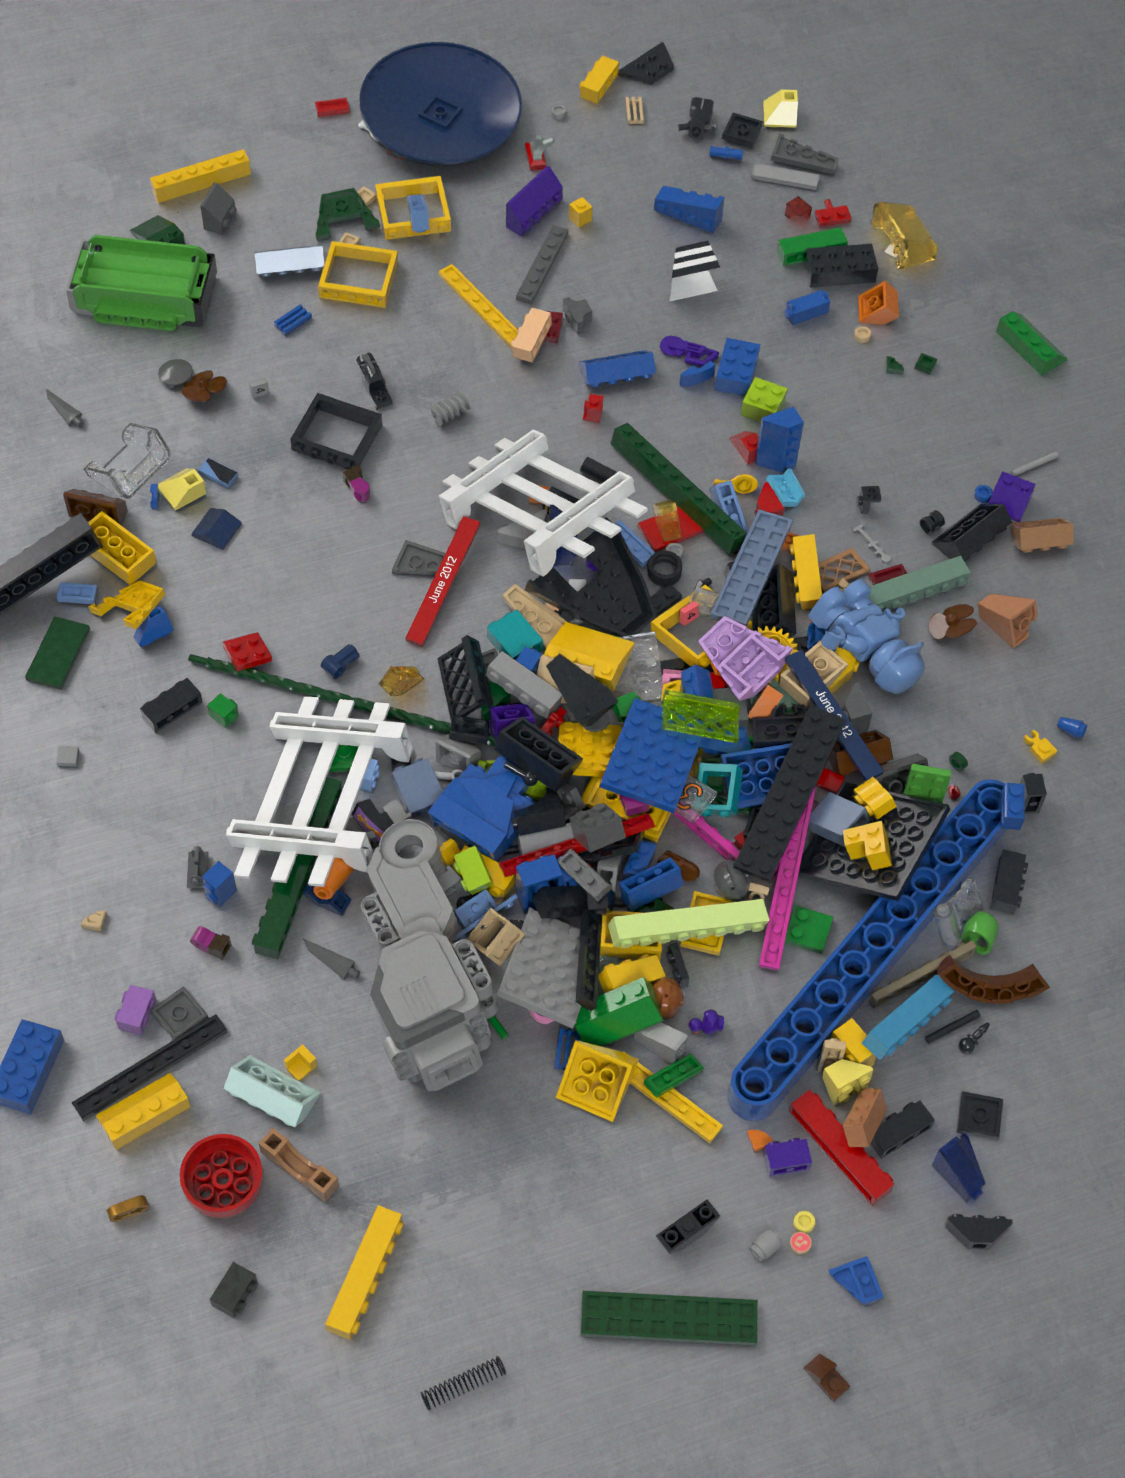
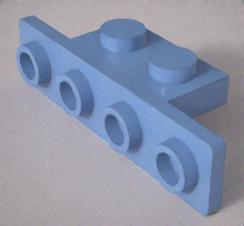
[454,889,518,942]

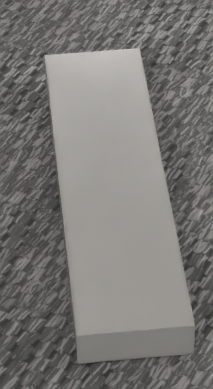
[752,163,819,190]

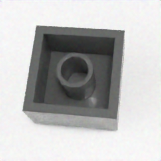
[569,803,626,852]

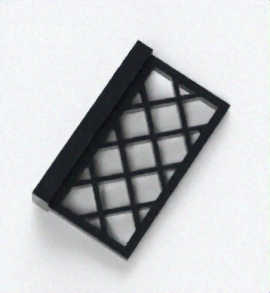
[437,635,493,719]

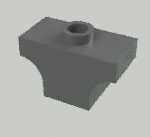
[563,297,592,334]

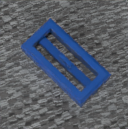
[274,304,312,335]
[554,1028,580,1070]

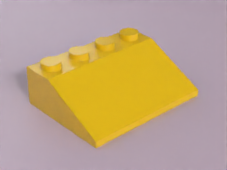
[544,622,635,691]

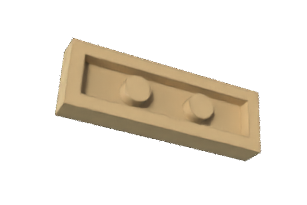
[817,1038,846,1072]

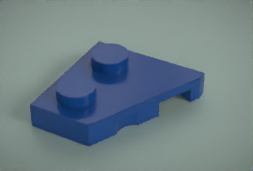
[828,1256,884,1306]

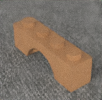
[258,1127,339,1203]

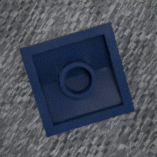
[191,508,242,550]

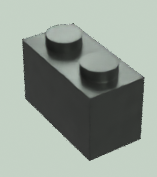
[209,1262,258,1318]

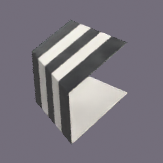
[670,241,720,301]

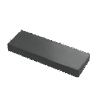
[557,849,612,902]

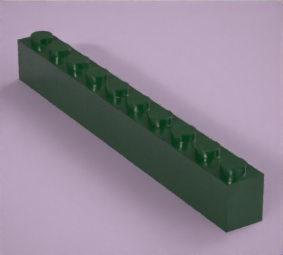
[611,422,747,555]
[252,777,342,959]

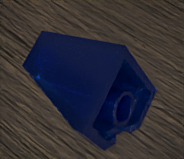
[931,1133,986,1203]

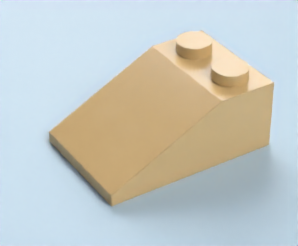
[779,640,848,709]

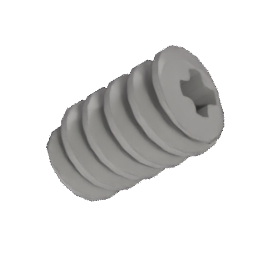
[431,391,470,426]

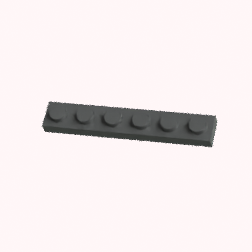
[516,225,568,305]

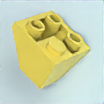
[763,90,798,128]
[158,468,206,511]
[822,1059,873,1106]

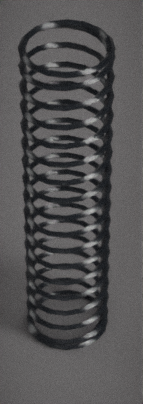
[421,1356,506,1411]

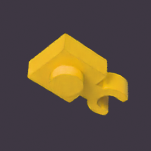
[1023,730,1058,764]

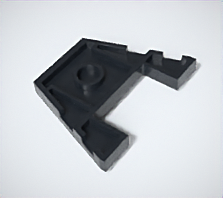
[577,820,645,863]

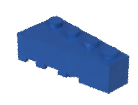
[654,186,725,233]

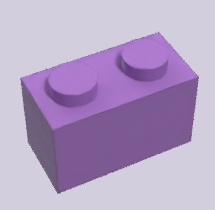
[115,984,156,1035]

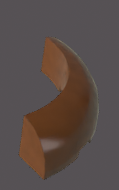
[937,954,1050,1004]

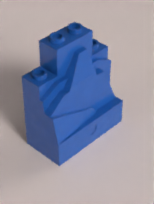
[428,755,534,862]

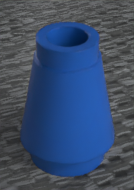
[1057,717,1087,739]

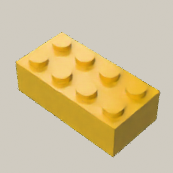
[88,511,157,585]

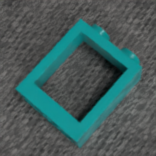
[694,763,743,818]

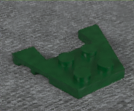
[315,188,380,241]

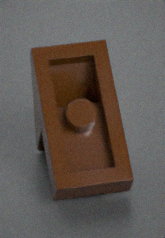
[803,1354,851,1403]

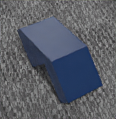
[302,881,352,916]

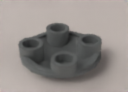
[158,359,193,388]

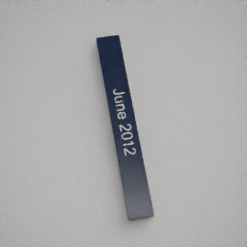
[785,649,884,782]

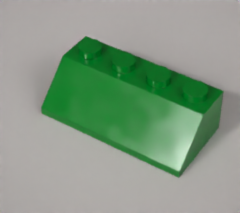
[996,311,1068,375]
[575,977,664,1047]

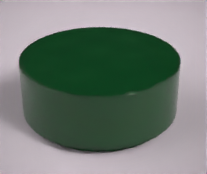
[949,752,968,771]

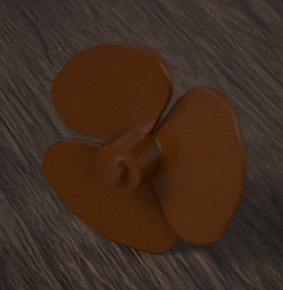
[181,370,227,402]
[928,604,977,640]

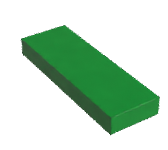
[644,1053,704,1098]

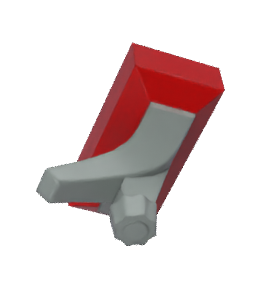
[525,135,555,171]

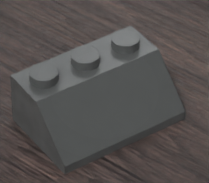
[875,753,929,794]

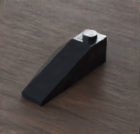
[546,654,619,726]

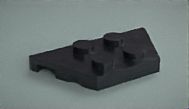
[618,42,674,85]

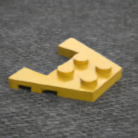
[88,580,166,630]

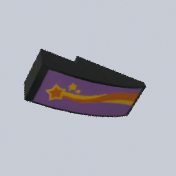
[351,798,402,853]

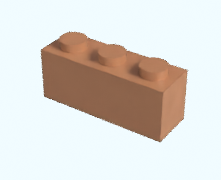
[843,1088,887,1147]

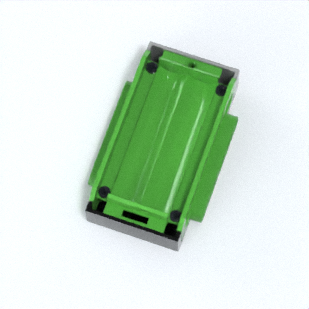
[66,235,217,331]

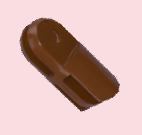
[657,850,700,882]

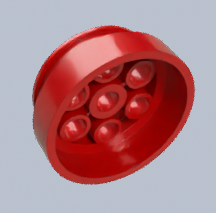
[180,1134,264,1218]

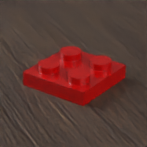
[223,632,272,671]

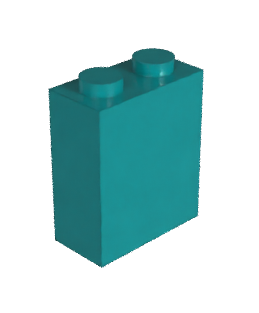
[487,609,543,660]

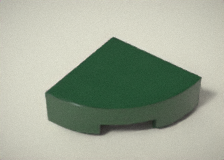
[886,356,904,375]

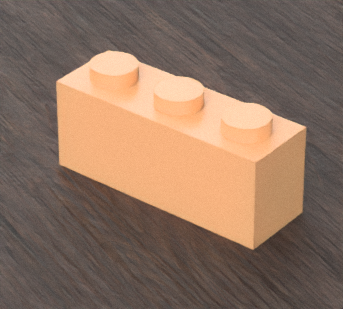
[511,308,552,363]

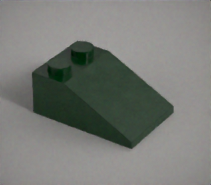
[130,215,185,245]

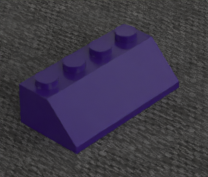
[506,166,563,237]

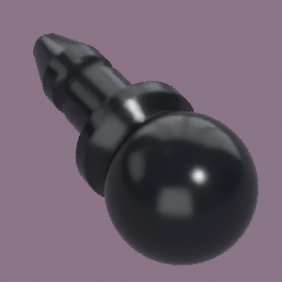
[958,1022,990,1054]

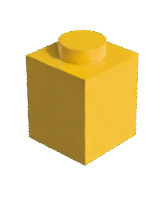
[569,197,593,228]

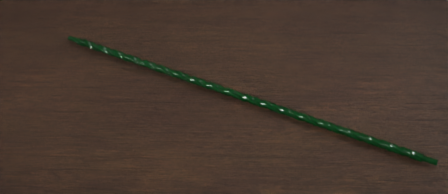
[188,654,753,817]

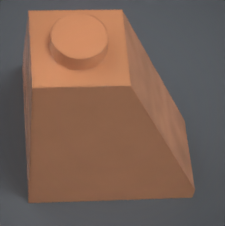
[978,594,1038,648]

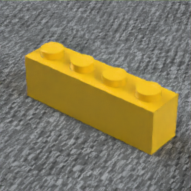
[790,534,822,610]

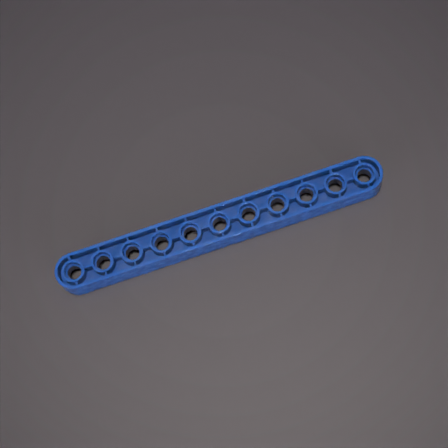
[727,779,1007,1121]

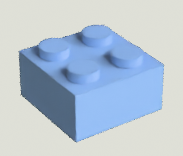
[360,758,380,792]

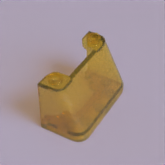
[870,201,938,270]

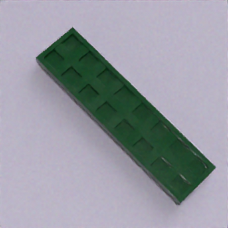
[580,1291,757,1346]

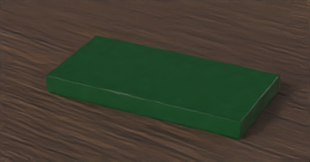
[25,616,90,689]

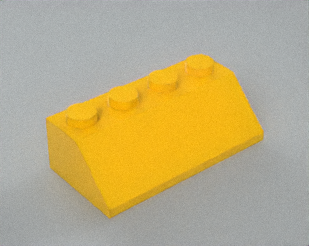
[96,1073,190,1150]

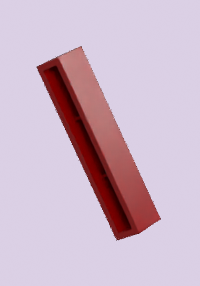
[789,1089,894,1206]

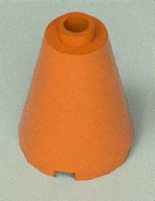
[314,856,355,899]

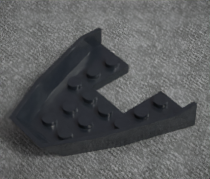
[525,517,657,639]

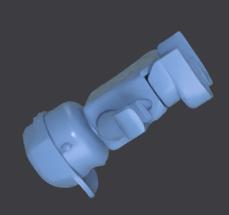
[808,579,925,694]

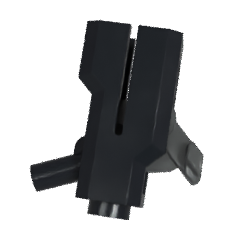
[678,97,718,139]

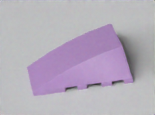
[698,616,793,701]

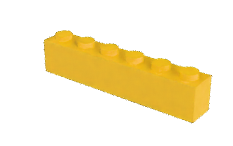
[150,149,251,203]
[325,1205,405,1340]

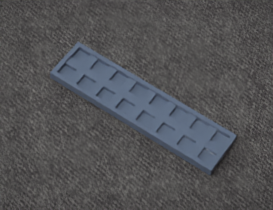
[710,509,793,627]

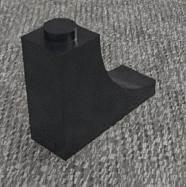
[511,788,566,836]

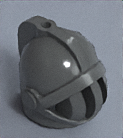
[713,860,750,901]

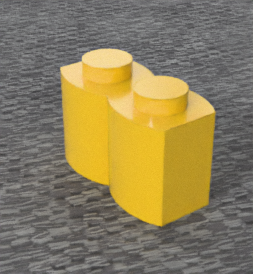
[854,777,897,820]

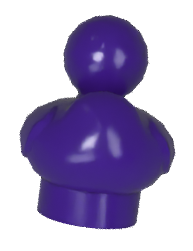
[688,1009,724,1035]

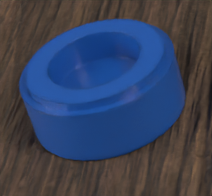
[974,485,993,503]

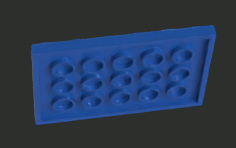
[600,698,707,814]

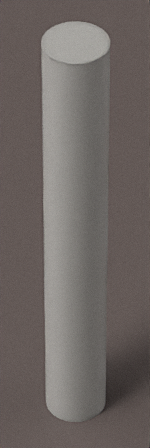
[1010,451,1058,476]

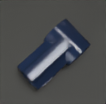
[320,644,360,679]

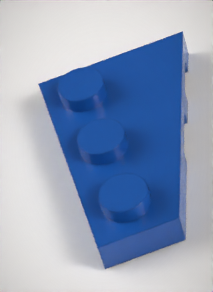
[698,727,752,755]

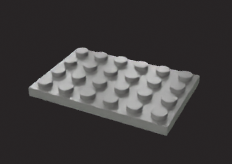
[496,908,581,1028]

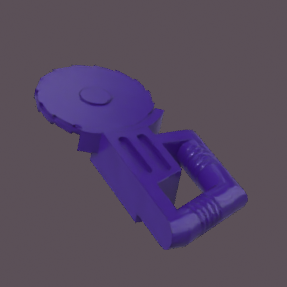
[660,336,719,367]

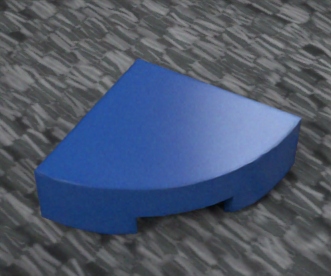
[150,484,160,509]

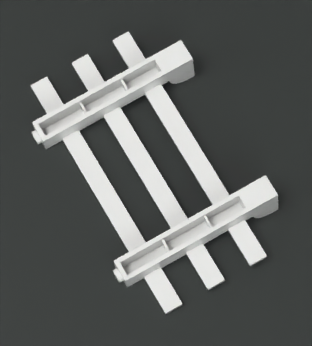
[439,429,648,576]
[226,696,414,887]

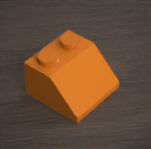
[858,281,899,324]

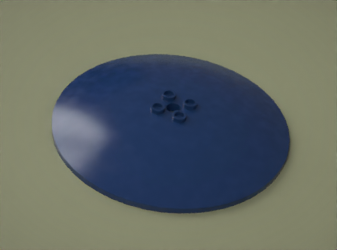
[359,42,522,165]

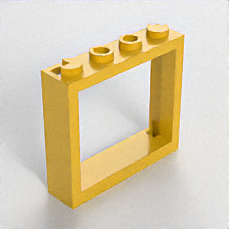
[375,176,451,240]
[318,241,398,308]
[651,585,752,668]

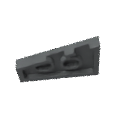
[392,540,446,575]

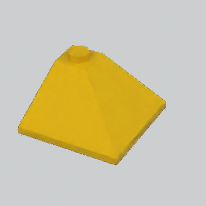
[556,1040,639,1122]

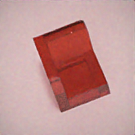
[785,196,812,220]

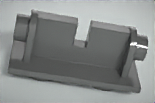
[187,846,209,888]

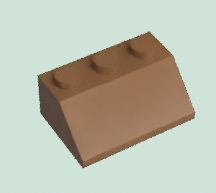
[1009,518,1074,553]

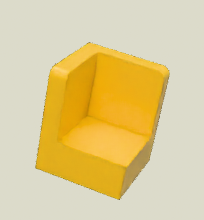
[284,1044,317,1081]

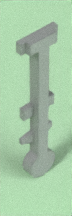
[852,524,891,564]

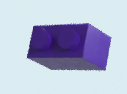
[763,1138,812,1177]

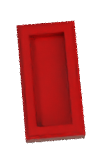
[315,97,350,118]

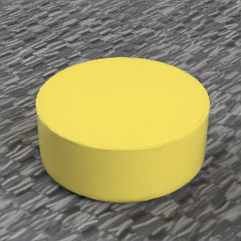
[793,1211,815,1234]

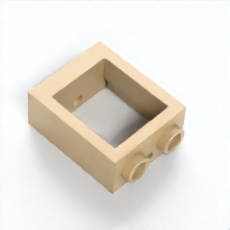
[467,908,525,967]

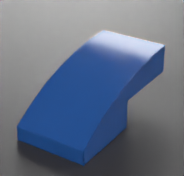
[679,361,715,387]

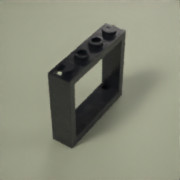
[290,393,383,470]

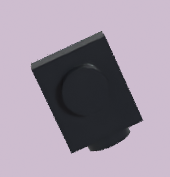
[856,486,882,514]

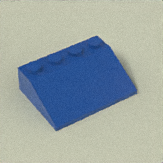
[721,743,792,809]

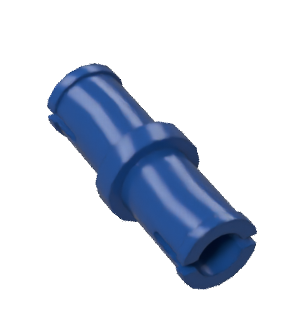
[710,146,743,160]

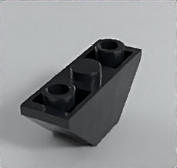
[656,1199,721,1254]
[945,1214,1013,1250]

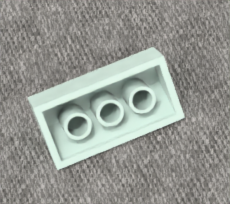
[223,1055,321,1127]

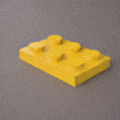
[680,891,733,956]

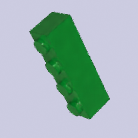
[777,227,848,266]

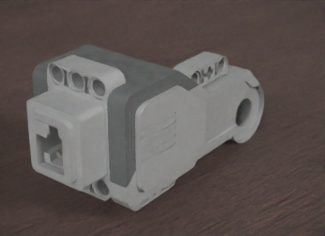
[361,819,499,1092]

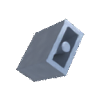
[391,758,443,818]
[808,792,871,847]

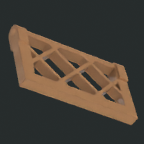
[818,547,870,593]

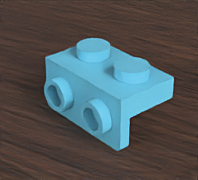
[766,469,805,507]

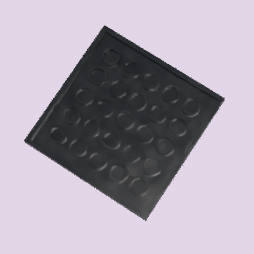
[798,782,951,901]

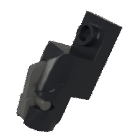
[356,353,392,410]

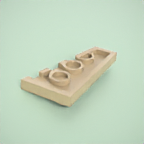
[503,584,567,651]

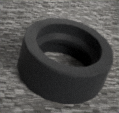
[647,550,682,586]

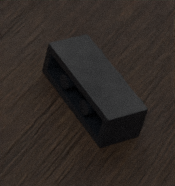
[140,678,203,733]
[990,849,1028,915]
[532,886,588,919]
[871,1100,935,1159]

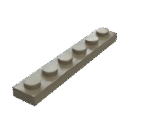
[869,940,977,1009]

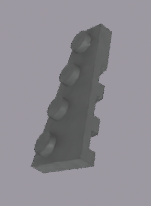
[771,133,839,174]

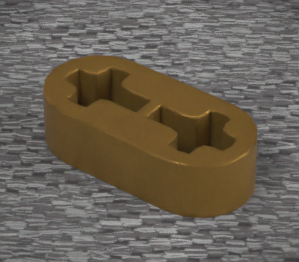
[106,1195,149,1222]

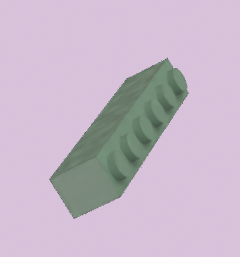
[869,556,971,613]

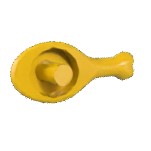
[713,474,758,494]

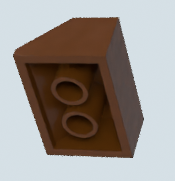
[63,489,128,526]
[829,730,894,775]

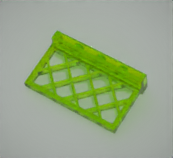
[661,689,740,743]

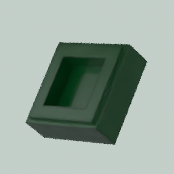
[914,353,937,374]

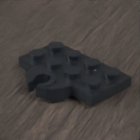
[752,704,808,748]

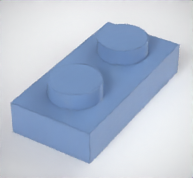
[57,582,98,604]

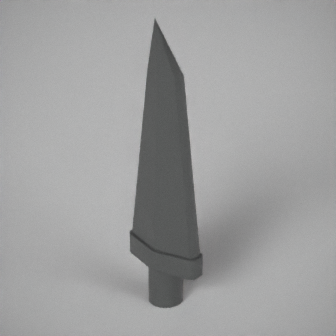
[46,389,84,427]
[303,938,360,979]

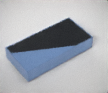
[198,458,238,488]

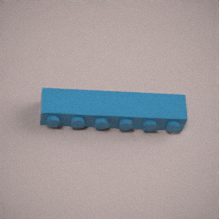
[862,974,955,1060]

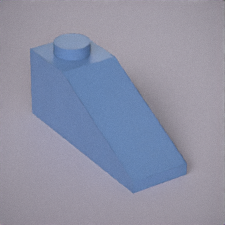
[407,194,429,233]
[709,480,748,532]

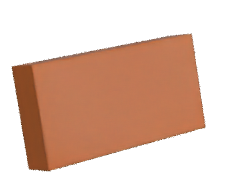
[748,684,784,720]

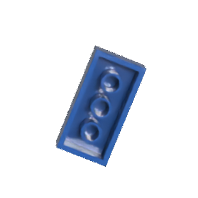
[0,1019,64,1114]

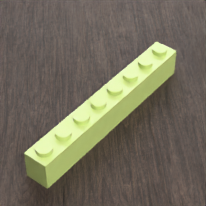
[608,899,769,948]

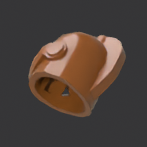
[653,978,684,1020]

